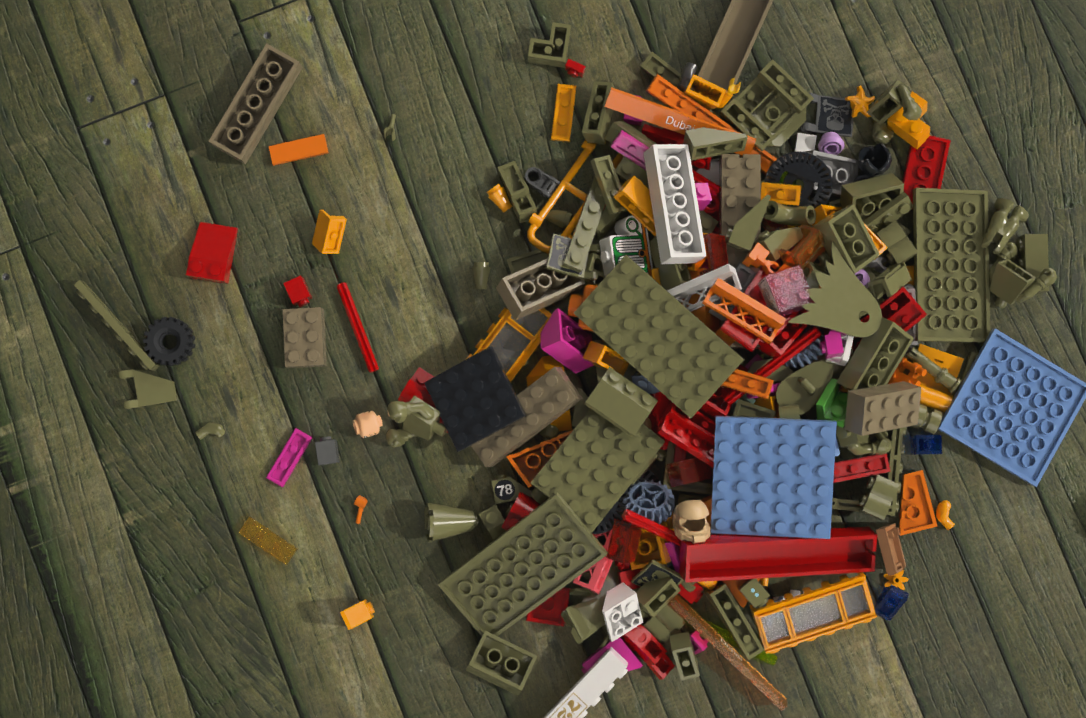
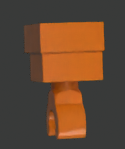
[742,242,779,276]

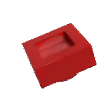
[565,59,586,78]

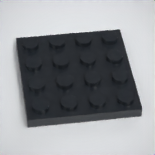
[424,346,526,452]

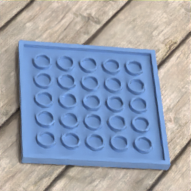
[938,328,1086,487]
[711,416,837,539]

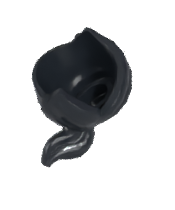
[853,143,892,182]

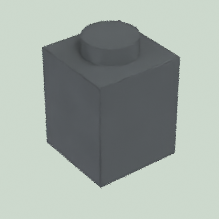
[315,436,340,465]

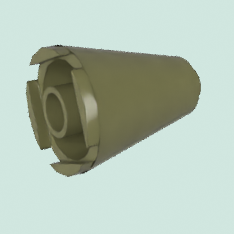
[424,503,478,542]

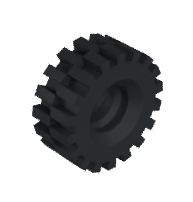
[143,317,195,366]

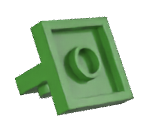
[816,378,848,428]

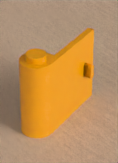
[913,344,964,413]

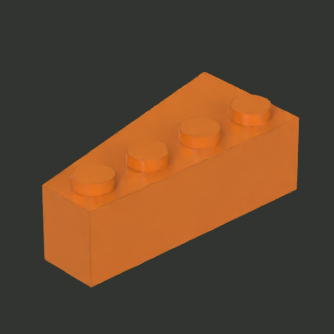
[506,429,574,490]

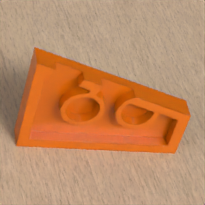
[899,470,937,536]

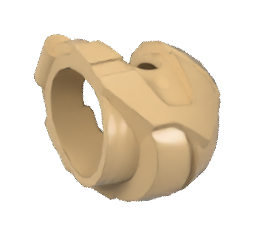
[673,500,711,543]

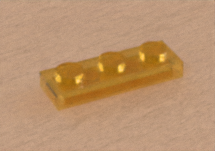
[239,517,298,565]

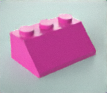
[540,308,594,374]

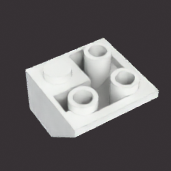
[602,582,643,642]

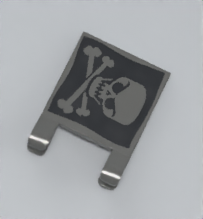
[801,93,854,137]

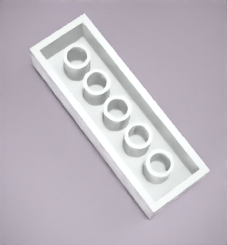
[644,144,706,264]

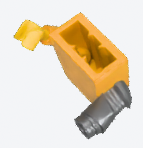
[677,62,741,109]

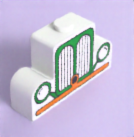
[599,215,653,277]

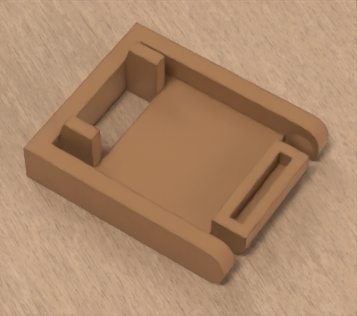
[876,523,906,575]

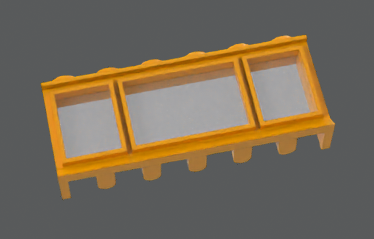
[465,308,552,383]
[749,572,877,654]

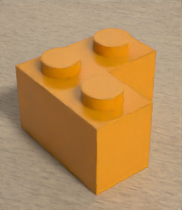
[887,91,930,150]

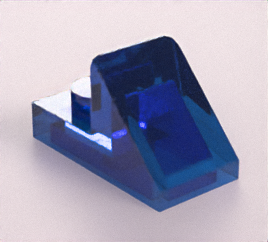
[910,435,942,455]
[874,585,909,621]

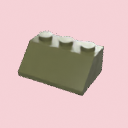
[840,173,904,221]
[813,204,880,274]
[584,367,658,438]
[466,631,537,696]

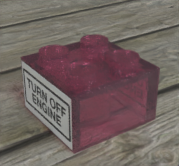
[758,265,814,316]

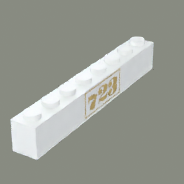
[543,647,628,718]

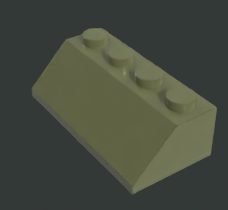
[836,317,914,391]

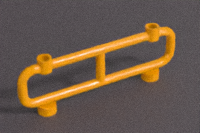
[527,139,624,254]

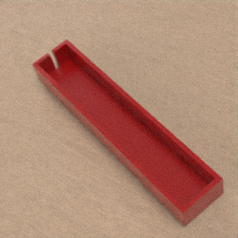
[679,526,877,583]

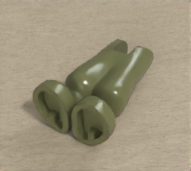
[981,198,1029,255]

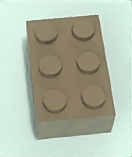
[283,307,327,369]

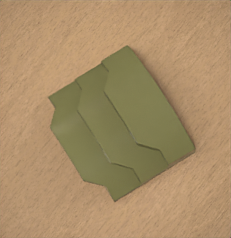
[719,59,814,151]

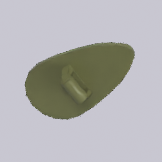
[776,360,834,415]

